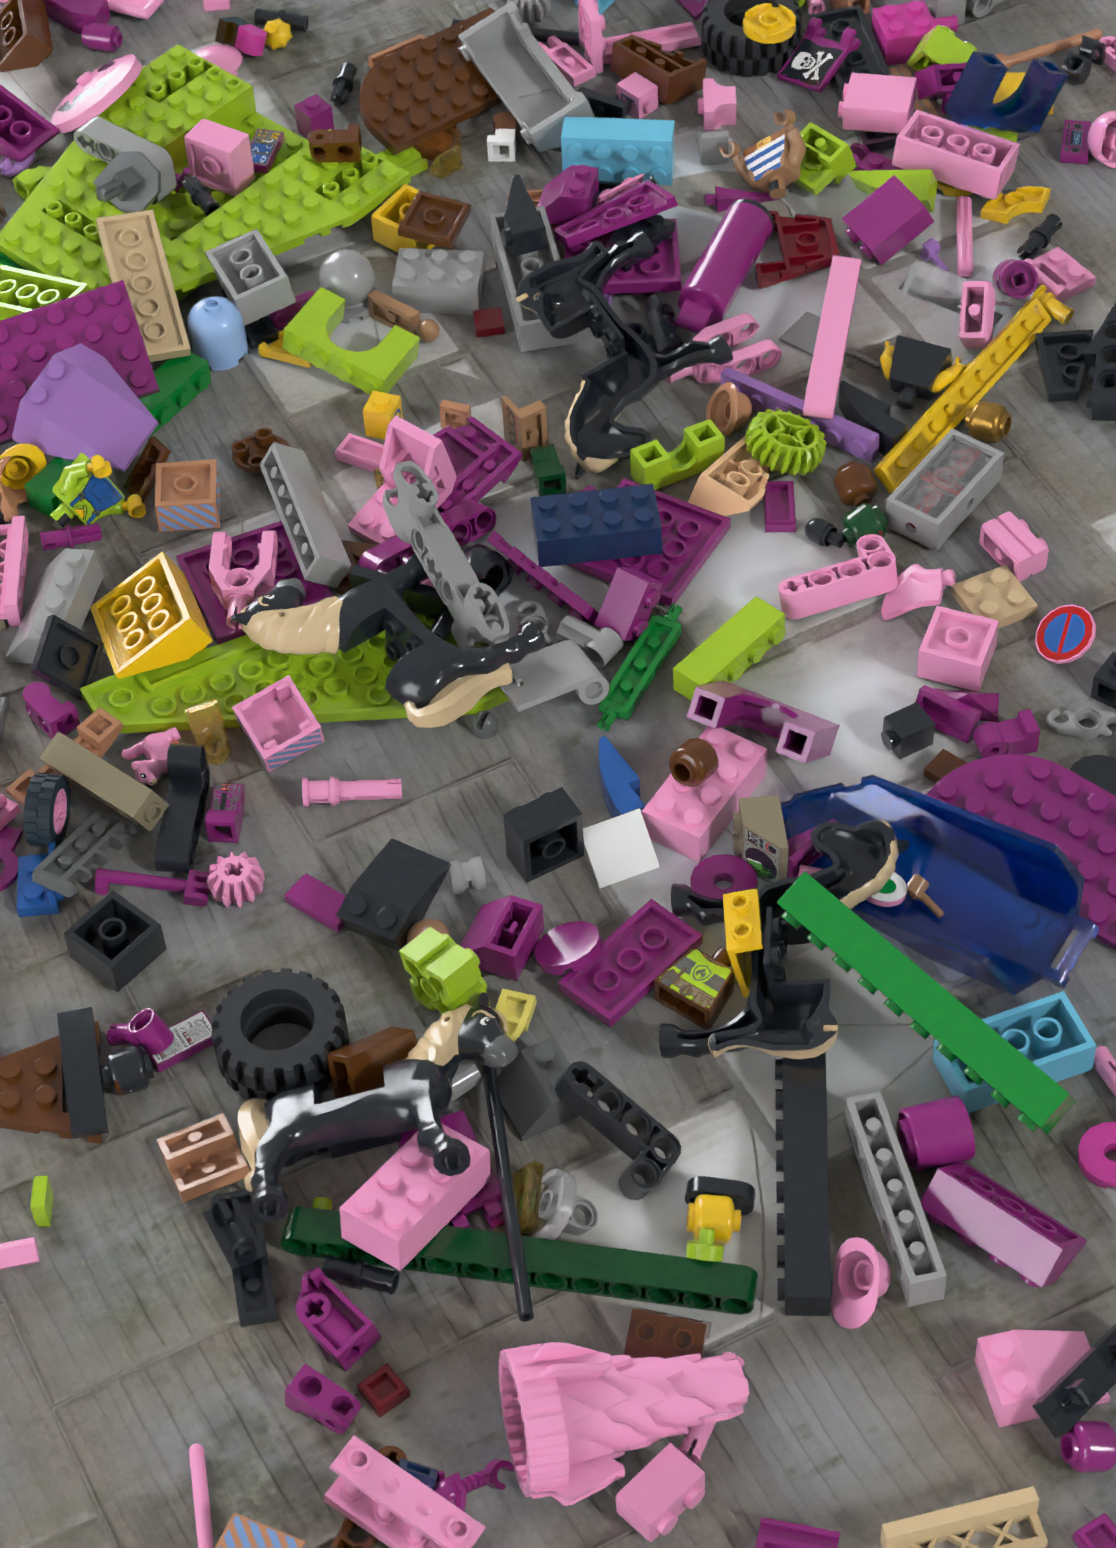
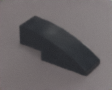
[838,381,908,456]

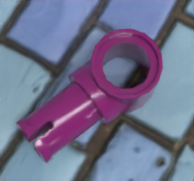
[106,1008,174,1055]

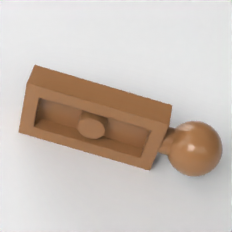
[368,289,440,342]

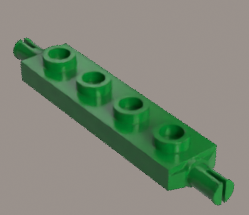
[597,603,683,731]

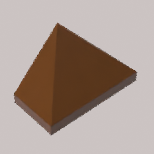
[123,436,171,503]

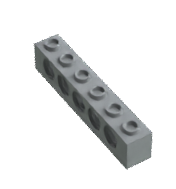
[844,1091,947,1307]

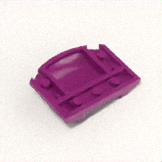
[433,417,522,514]

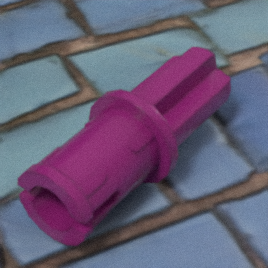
[40,523,102,551]

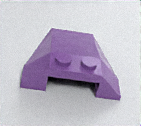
[12,343,159,472]

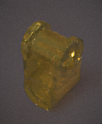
[185,698,231,765]

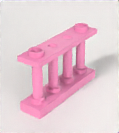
[323,1435,486,1548]

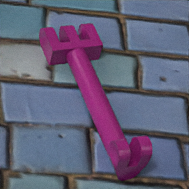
[95,868,210,907]

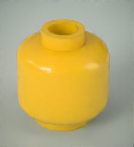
[686,1194,741,1244]

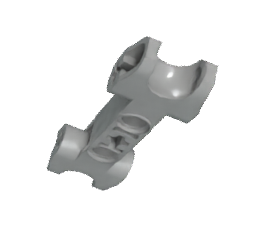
[382,460,510,648]

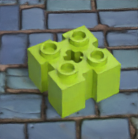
[399,927,490,1016]

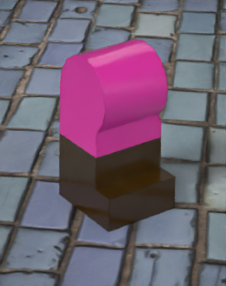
[215,16,267,56]

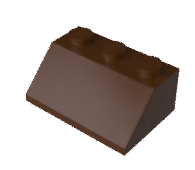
[0,0,53,72]

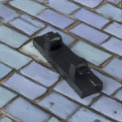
[1032,1324,1116,1438]

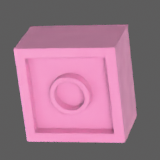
[184,119,255,196]
[917,606,999,692]

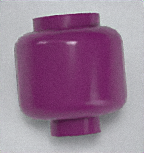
[1060,1420,1116,1473]

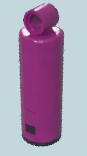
[676,199,774,334]

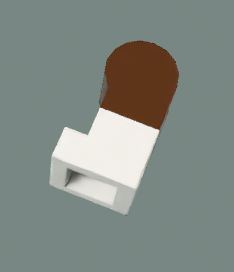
[487,112,517,161]

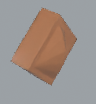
[439,400,471,429]

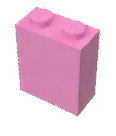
[838,73,917,134]

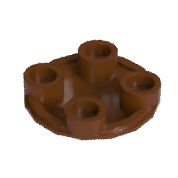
[231,428,290,473]

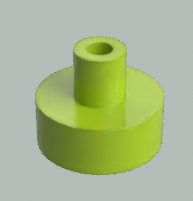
[686,1227,725,1261]

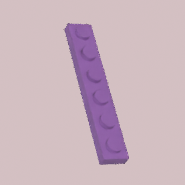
[721,367,879,463]

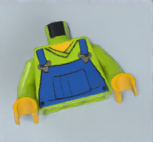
[50,452,146,528]

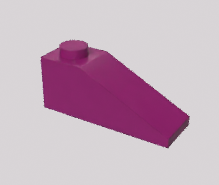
[42,0,111,34]

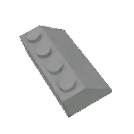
[5,548,104,664]

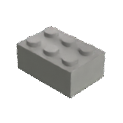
[392,248,486,315]

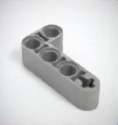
[74,116,176,205]

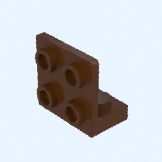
[624,1307,712,1359]

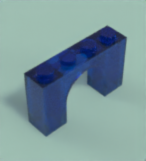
[944,51,1069,133]

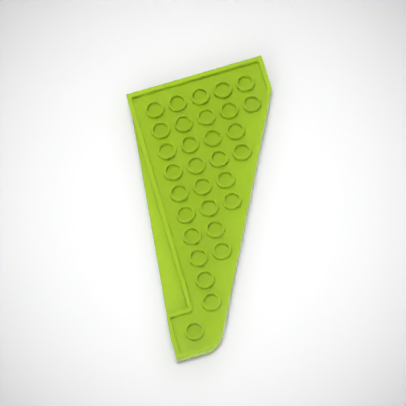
[80,612,522,734]

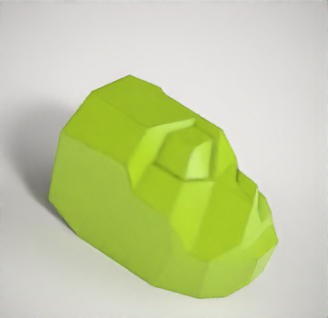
[13,166,52,202]

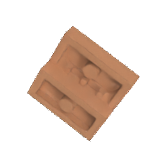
[156,1113,250,1203]

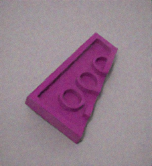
[487,531,599,627]

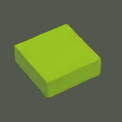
[30,1176,54,1227]

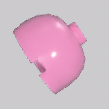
[1087,110,1116,168]

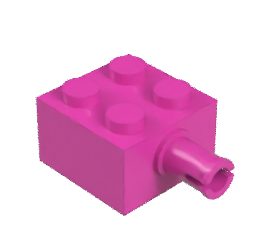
[872,0,958,66]

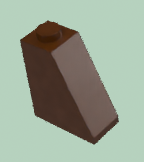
[327,1026,418,1099]

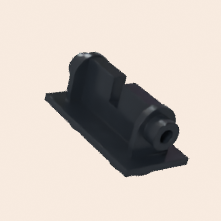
[202,1193,266,1271]

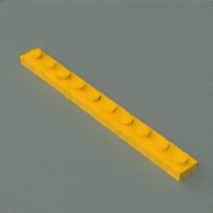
[873,297,1052,494]

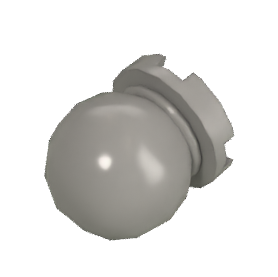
[319,249,376,324]

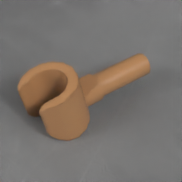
[907,874,945,919]

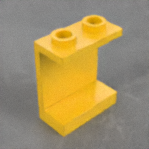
[723,889,763,998]

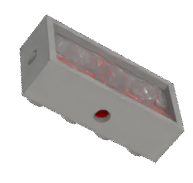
[885,429,1004,551]

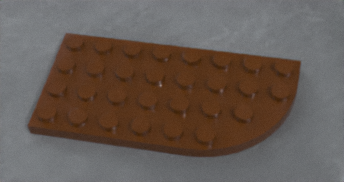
[359,8,502,155]

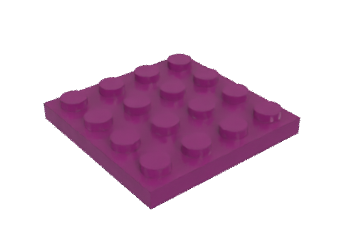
[565,218,682,295]
[566,478,731,606]
[176,521,334,645]

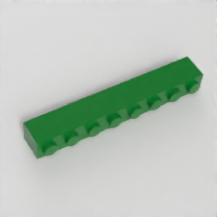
[25,352,212,519]

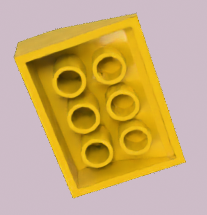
[90,551,213,679]

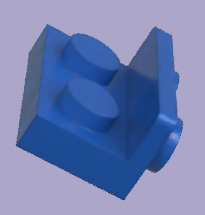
[17,842,65,917]

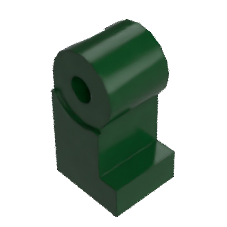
[529,443,566,496]

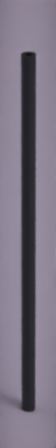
[481,1063,534,1322]

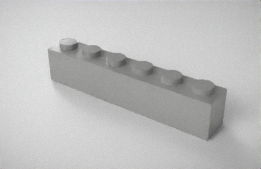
[260,442,351,588]

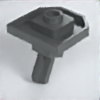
[93,151,161,213]

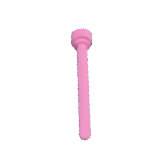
[189,1443,214,1548]

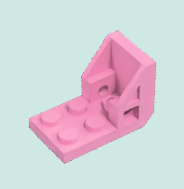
[347,416,457,545]

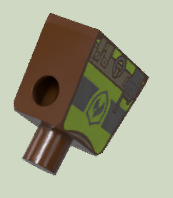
[655,947,734,1029]

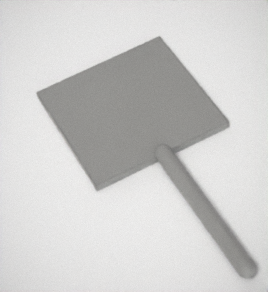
[779,311,880,368]

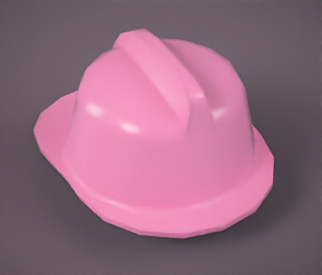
[831,1237,891,1330]

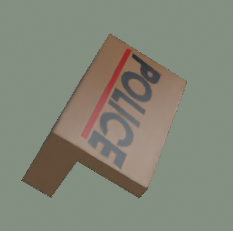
[501,396,548,462]

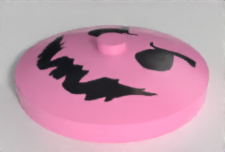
[51,54,142,133]

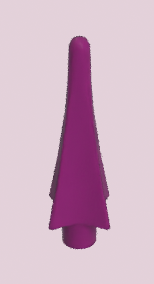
[704,186,778,213]

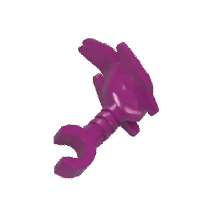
[433,1459,515,1511]

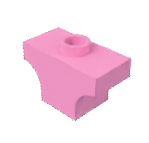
[698,78,736,131]

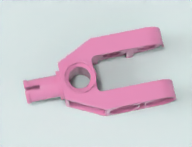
[665,313,782,384]
[209,530,278,630]

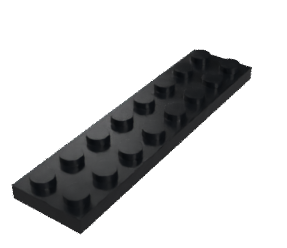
[809,4,899,152]

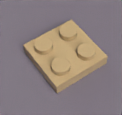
[951,565,1038,629]

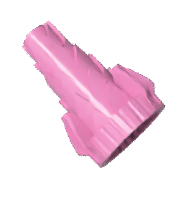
[498,1342,749,1506]

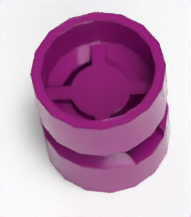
[992,259,1038,299]

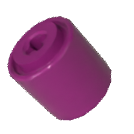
[896,1095,975,1172]

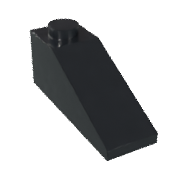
[501,175,546,257]

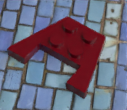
[755,210,839,289]

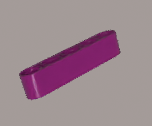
[358,500,497,574]

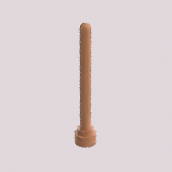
[987,29,1103,72]

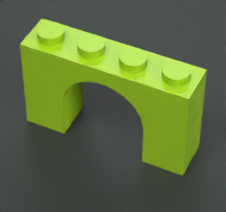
[282,287,420,394]

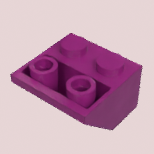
[460,895,544,981]

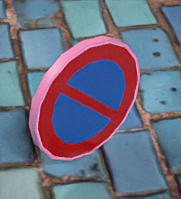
[1035,604,1096,664]

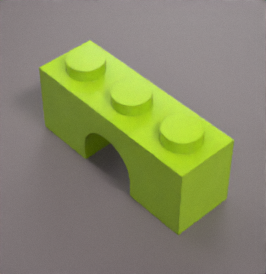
[630,419,725,490]

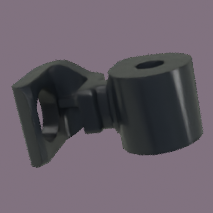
[1060,35,1106,84]

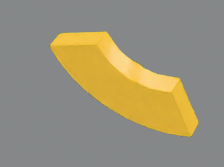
[980,186,1051,224]

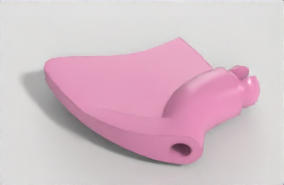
[881,564,956,621]

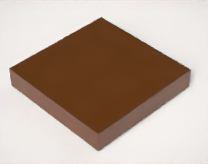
[398,190,471,250]

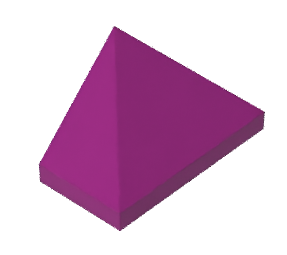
[935,688,999,722]
[787,819,837,878]

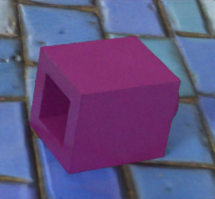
[294,94,334,139]

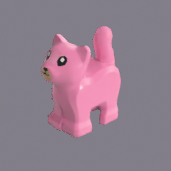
[121,727,184,786]

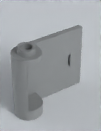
[499,640,609,712]

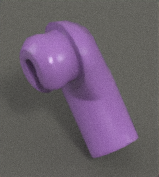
[0,153,36,177]

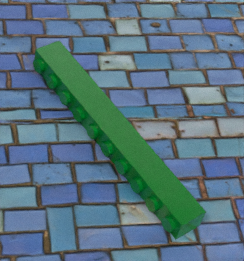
[777,871,1076,1134]

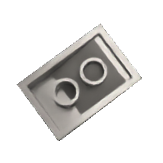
[205,229,296,326]

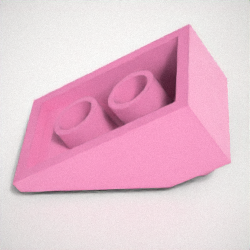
[975,1330,1110,1428]

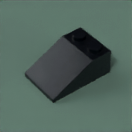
[336,838,451,951]

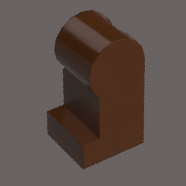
[308,124,362,163]

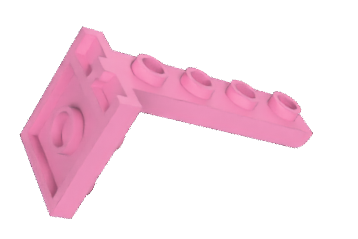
[578,0,701,74]

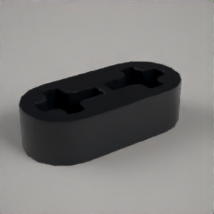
[684,1176,756,1216]

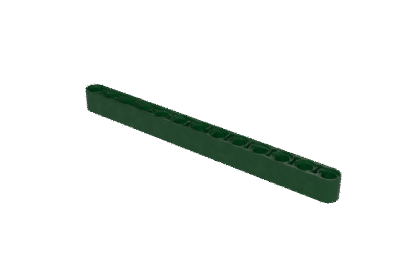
[280,1206,758,1315]

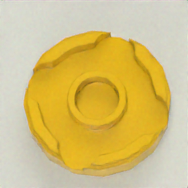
[743,3,796,44]

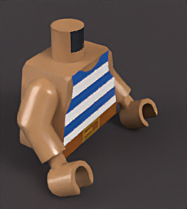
[719,109,806,199]

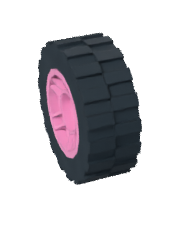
[23,773,71,847]

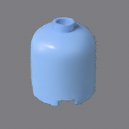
[188,296,248,371]

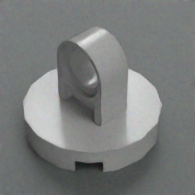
[526,1168,598,1240]

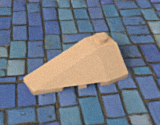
[688,436,770,516]

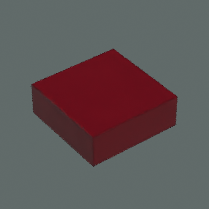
[472,307,505,337]
[357,1363,411,1418]

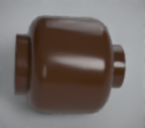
[833,461,878,507]
[669,738,719,787]

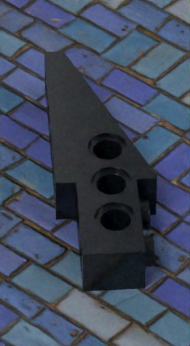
[1085,302,1116,421]

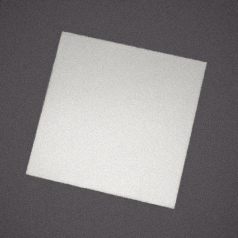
[583,808,660,888]

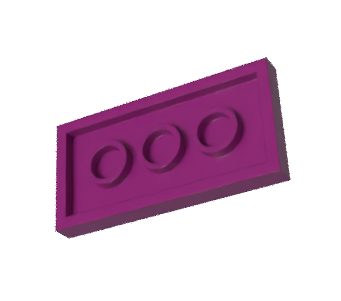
[558,899,703,1028]

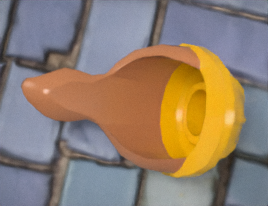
[0,443,47,522]

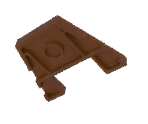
[0,1021,103,1144]

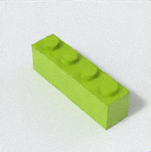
[673,596,786,701]

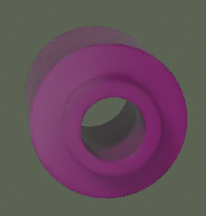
[82,22,123,52]

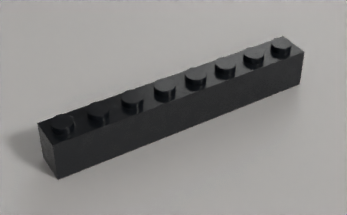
[775,1052,831,1316]

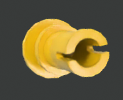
[1030,284,1075,326]

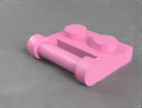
[1024,246,1096,302]

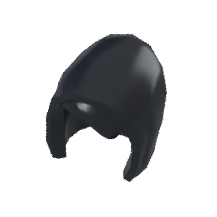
[463,544,514,597]

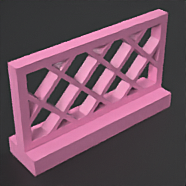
[0,516,30,627]

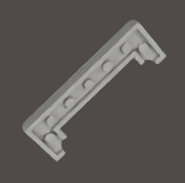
[458,1,595,152]

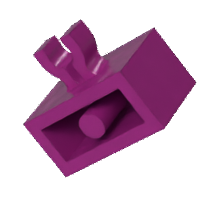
[915,62,981,115]
[594,567,663,641]

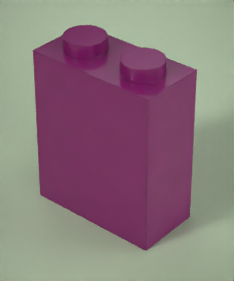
[842,175,934,266]

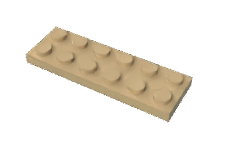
[96,209,190,362]

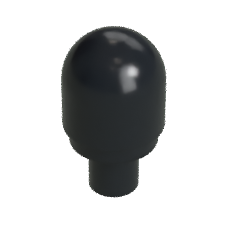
[805,518,846,548]

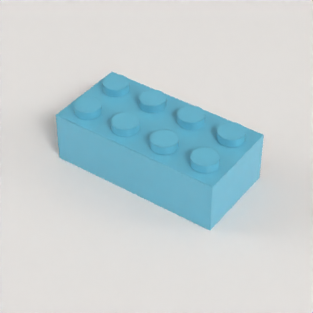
[561,116,675,185]
[932,991,1097,1113]

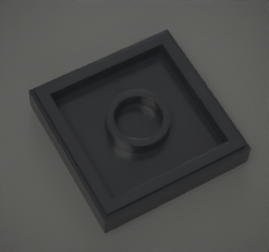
[30,614,104,700]

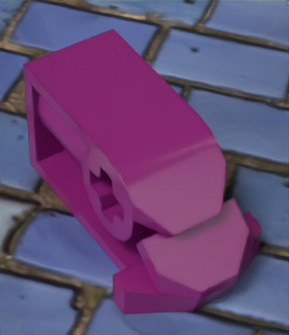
[296,1267,382,1371]

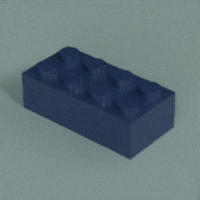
[530,484,662,567]

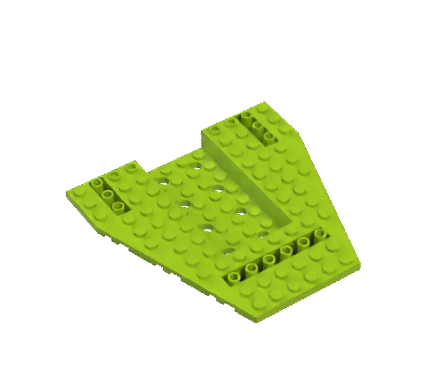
[0,44,411,302]

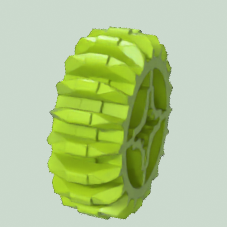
[745,408,827,477]

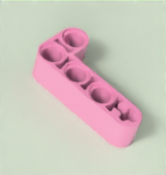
[778,534,898,620]

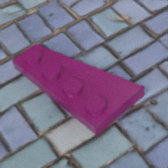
[553,180,678,248]

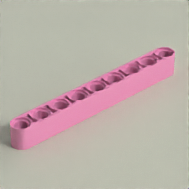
[803,255,861,420]

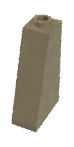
[39,732,169,832]

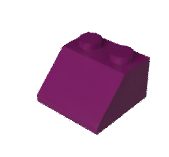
[537,165,599,225]

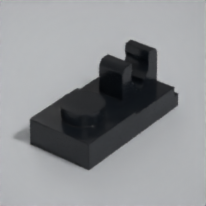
[576,86,632,119]

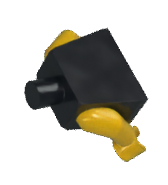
[880,335,970,410]

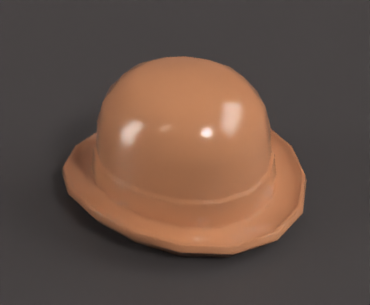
[706,382,752,437]

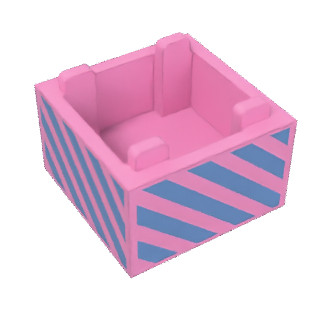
[232,675,325,773]

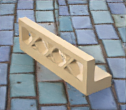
[880,1486,1048,1548]

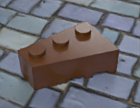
[610,35,707,105]

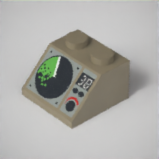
[732,795,788,884]

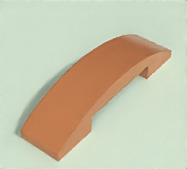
[6,707,123,805]

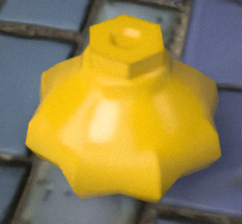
[262,18,292,50]

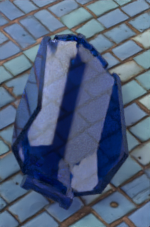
[780,775,1100,995]

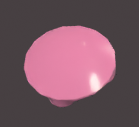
[195,44,242,76]

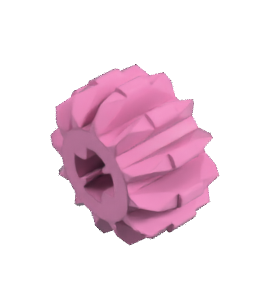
[207,851,265,908]

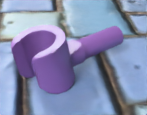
[920,238,949,274]

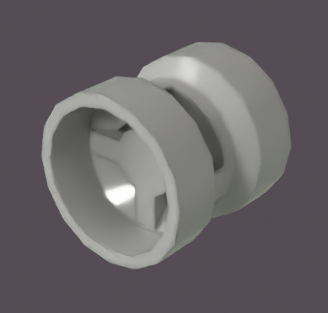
[448,856,486,895]

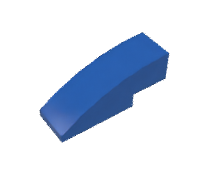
[599,736,646,818]

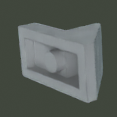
[696,129,729,166]

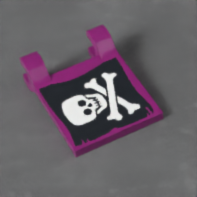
[777,17,861,93]

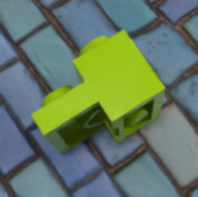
[794,122,857,196]

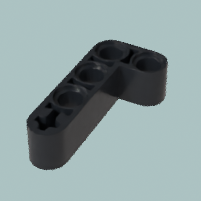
[155,743,210,873]
[555,1061,681,1200]

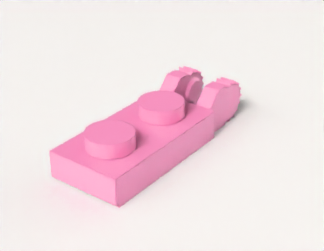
[538,36,596,87]

